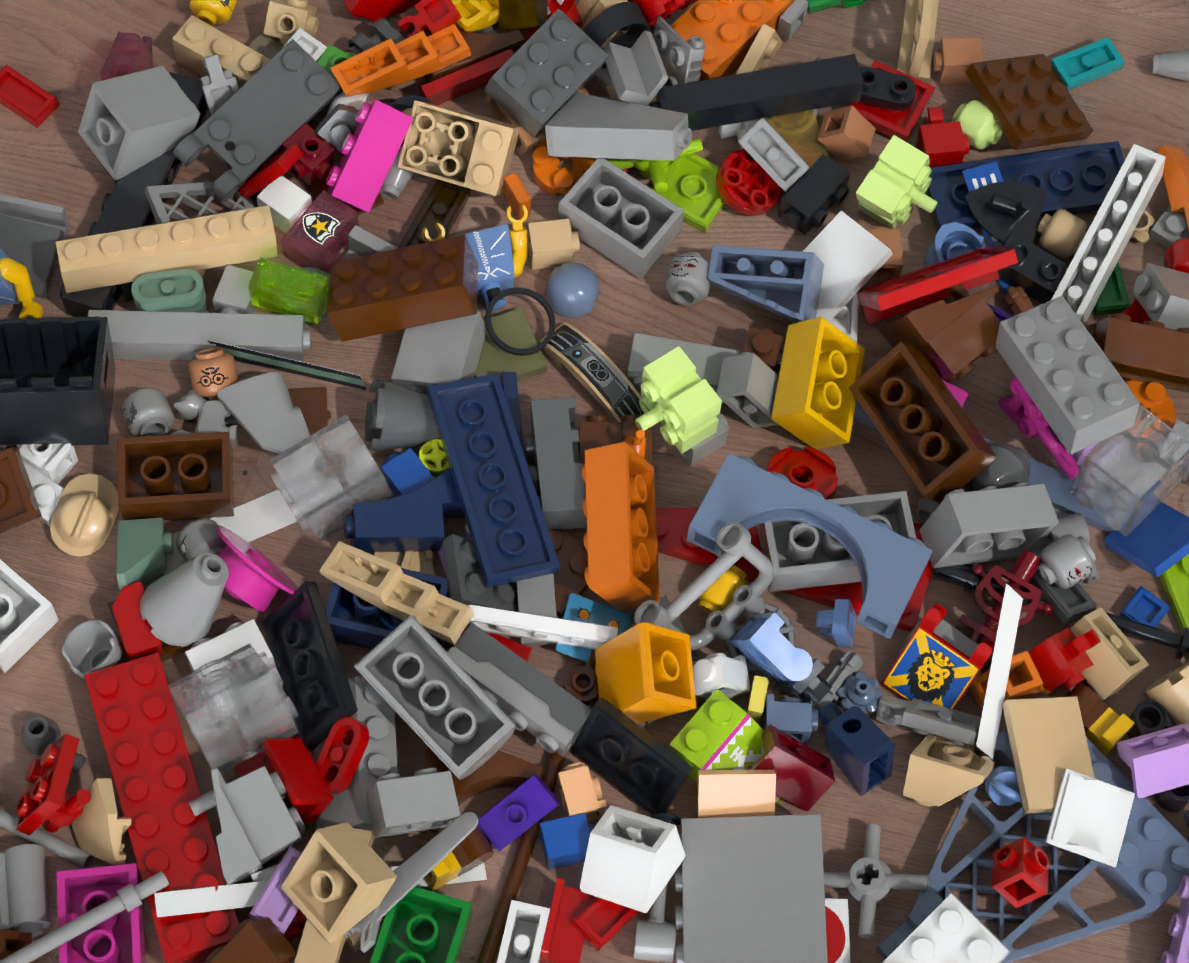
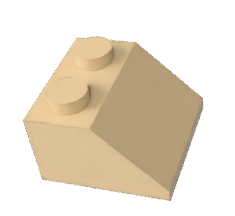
[281,822,398,943]

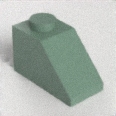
[116,517,174,592]

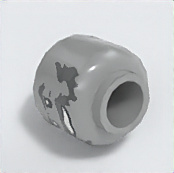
[122,388,174,437]

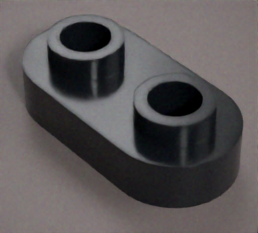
[860,67,916,111]

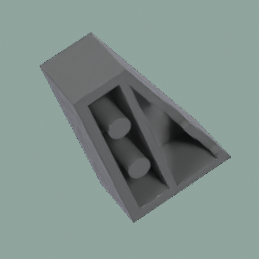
[524,396,586,530]

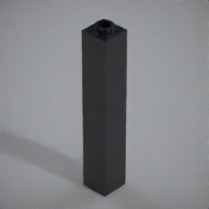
[651,54,864,131]

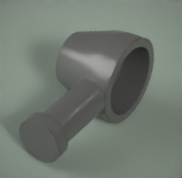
[21,716,87,773]

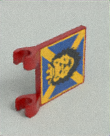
[881,603,995,710]

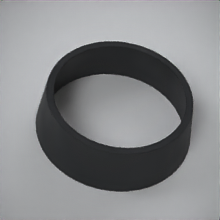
[583,1,650,69]

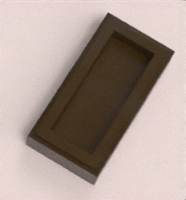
[499,0,547,32]

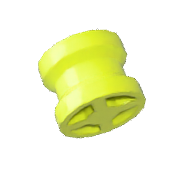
[419,439,449,478]

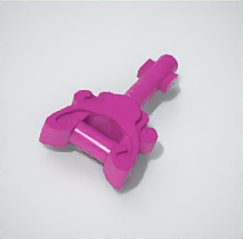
[998,377,1082,480]

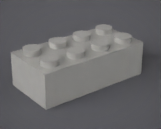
[995,296,1140,455]
[757,491,916,592]

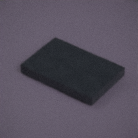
[571,697,693,815]

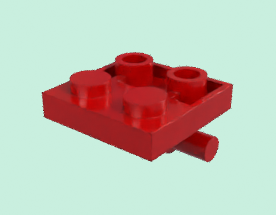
[15,733,91,835]

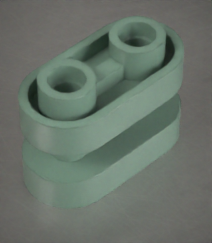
[131,268,207,313]

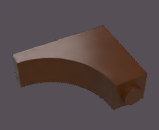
[399,6,525,83]
[418,747,544,834]

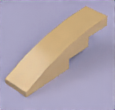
[319,541,474,645]

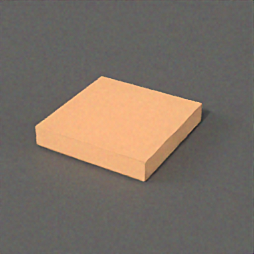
[697,770,776,818]

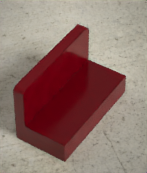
[750,724,835,811]

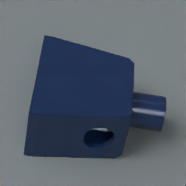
[818,702,895,796]

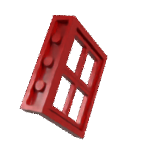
[856,246,1019,325]

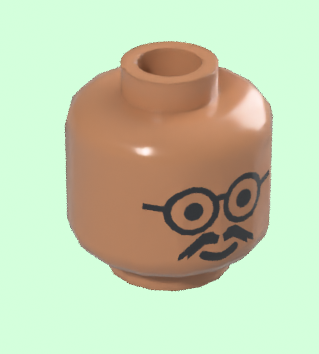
[188,347,239,400]

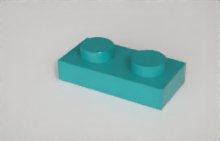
[1051,37,1125,91]

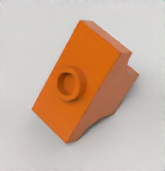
[970,651,1051,712]

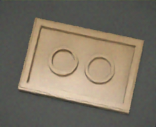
[1002,696,1095,814]

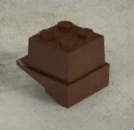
[879,283,1000,382]

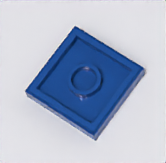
[1104,499,1189,577]

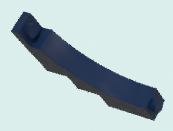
[344,372,524,552]

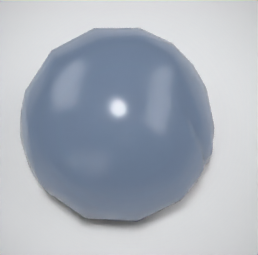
[545,262,600,318]

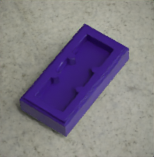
[478,773,560,851]

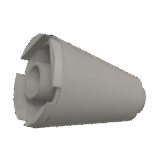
[140,553,229,647]

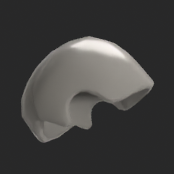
[62,619,123,679]

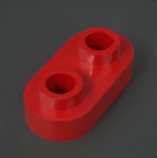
[315,717,369,794]

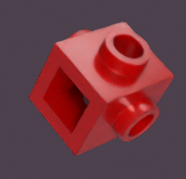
[991,837,1050,908]

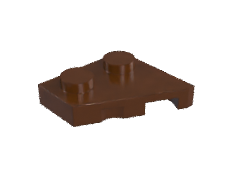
[548,530,588,618]

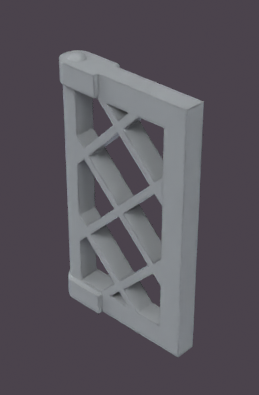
[145,181,255,224]

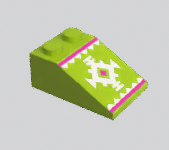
[669,689,781,804]

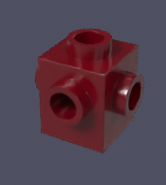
[281,123,336,186]

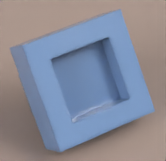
[816,599,856,648]

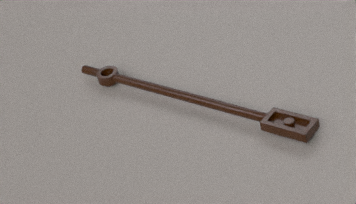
[477,649,599,963]

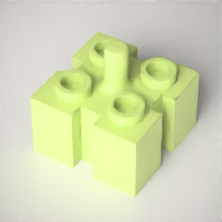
[856,135,938,229]
[635,346,722,454]

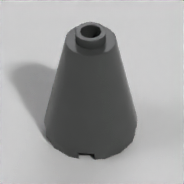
[365,379,441,451]

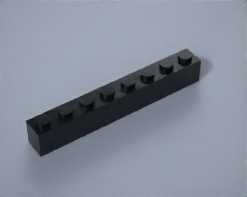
[60,72,208,317]

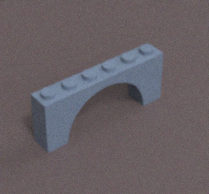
[686,453,933,639]

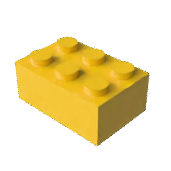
[771,316,865,450]

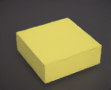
[746,675,769,723]

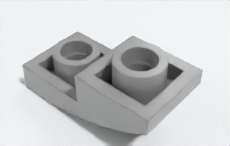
[516,574,557,646]

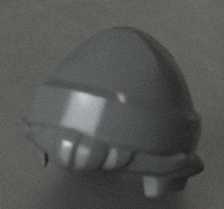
[966,441,1030,492]

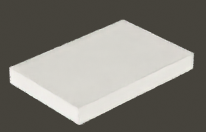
[802,211,893,322]

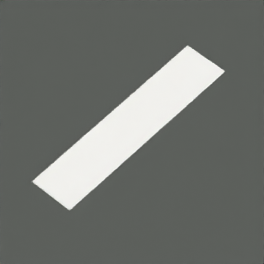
[163,474,330,575]

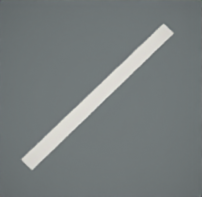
[154,863,487,917]

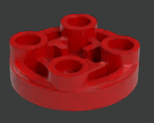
[716,148,783,216]

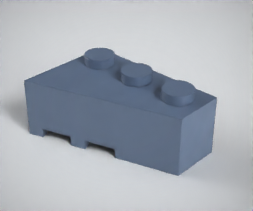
[708,245,824,323]

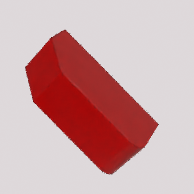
[112,581,164,661]

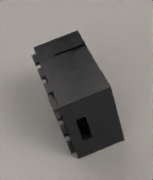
[0,316,116,446]

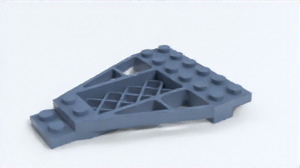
[876,695,1189,963]

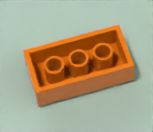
[671,0,795,81]
[581,442,660,611]

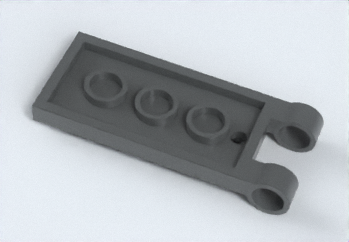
[173,39,342,202]

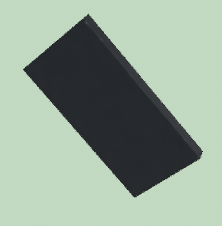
[262,581,358,751]

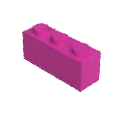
[326,97,414,213]

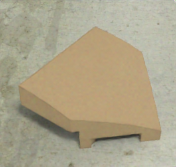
[72,778,132,865]

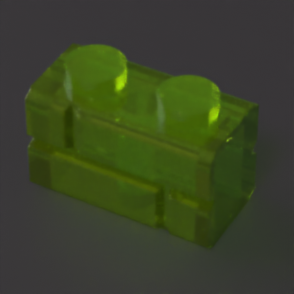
[248,257,329,324]

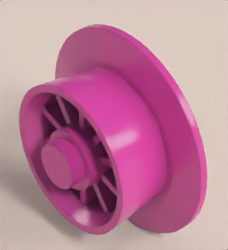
[216,526,298,612]

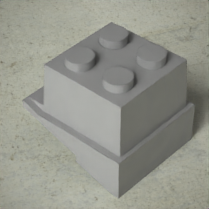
[189,766,306,885]

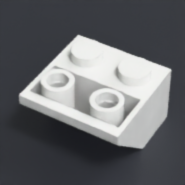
[580,805,686,913]

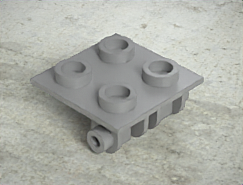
[652,16,706,88]

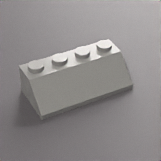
[313,676,398,837]

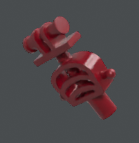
[956,549,1053,666]

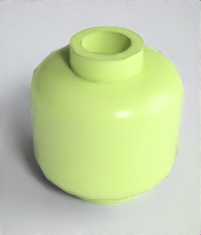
[952,100,1003,150]

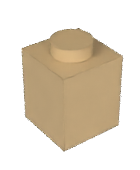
[527,219,580,270]

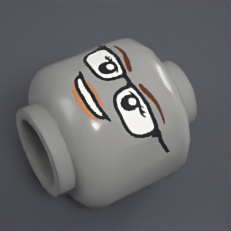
[177,519,227,562]

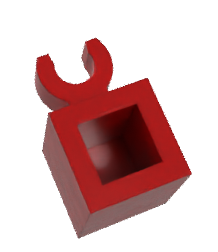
[915,106,969,168]
[1028,627,1101,692]

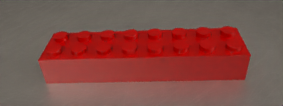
[84,652,239,963]

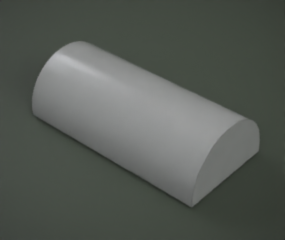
[354,615,516,780]

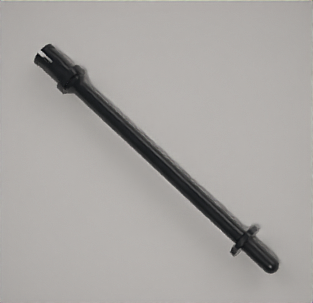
[933,564,1189,660]

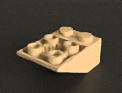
[398,100,521,196]

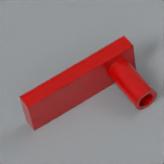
[419,49,514,105]

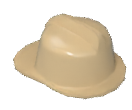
[50,473,119,557]

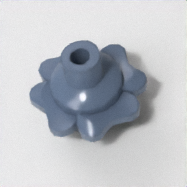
[837,672,883,713]

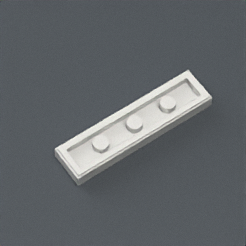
[466,605,618,649]

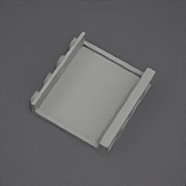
[675,814,828,963]

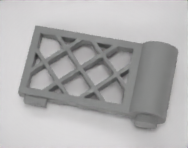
[0,844,51,937]

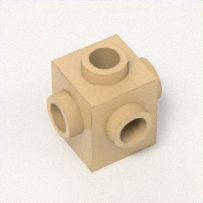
[263,0,319,45]

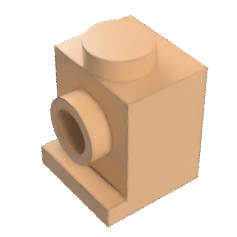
[557,762,607,822]

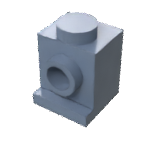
[763,694,818,744]

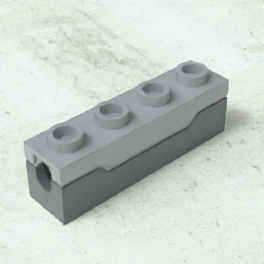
[447,623,592,757]

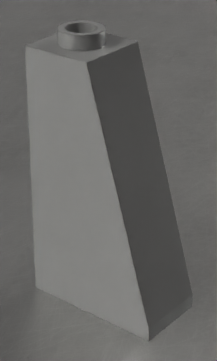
[545,93,692,161]

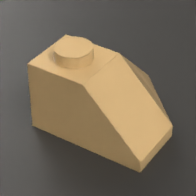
[903,734,994,806]

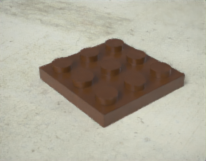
[965,54,1094,150]

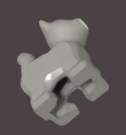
[171,390,240,449]

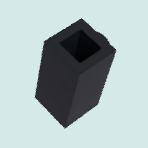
[778,154,850,235]
[993,232,1069,304]

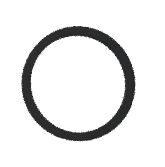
[485,287,555,356]

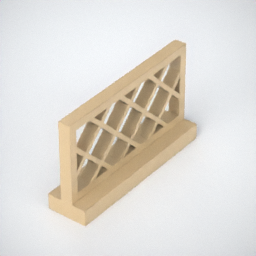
[896,0,939,83]

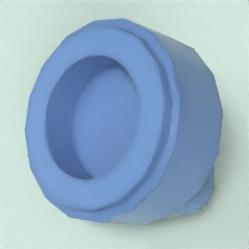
[985,766,1022,806]

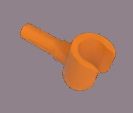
[625,430,647,458]

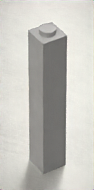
[88,310,312,362]

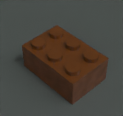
[118,432,234,520]

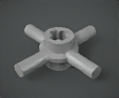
[824,824,929,939]

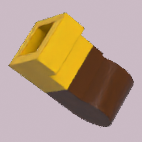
[1065,684,1134,757]
[420,825,494,891]

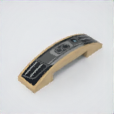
[538,322,644,422]

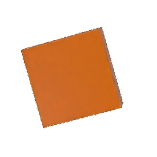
[504,173,531,220]

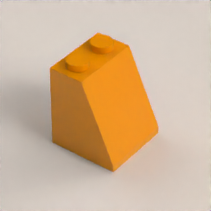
[595,622,696,724]

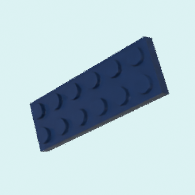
[926,141,1125,232]
[427,373,560,588]

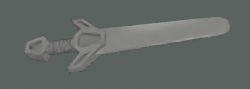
[344,812,478,953]

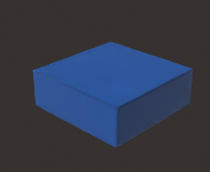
[1118,586,1171,627]

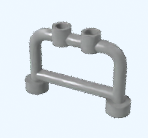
[635,522,774,650]

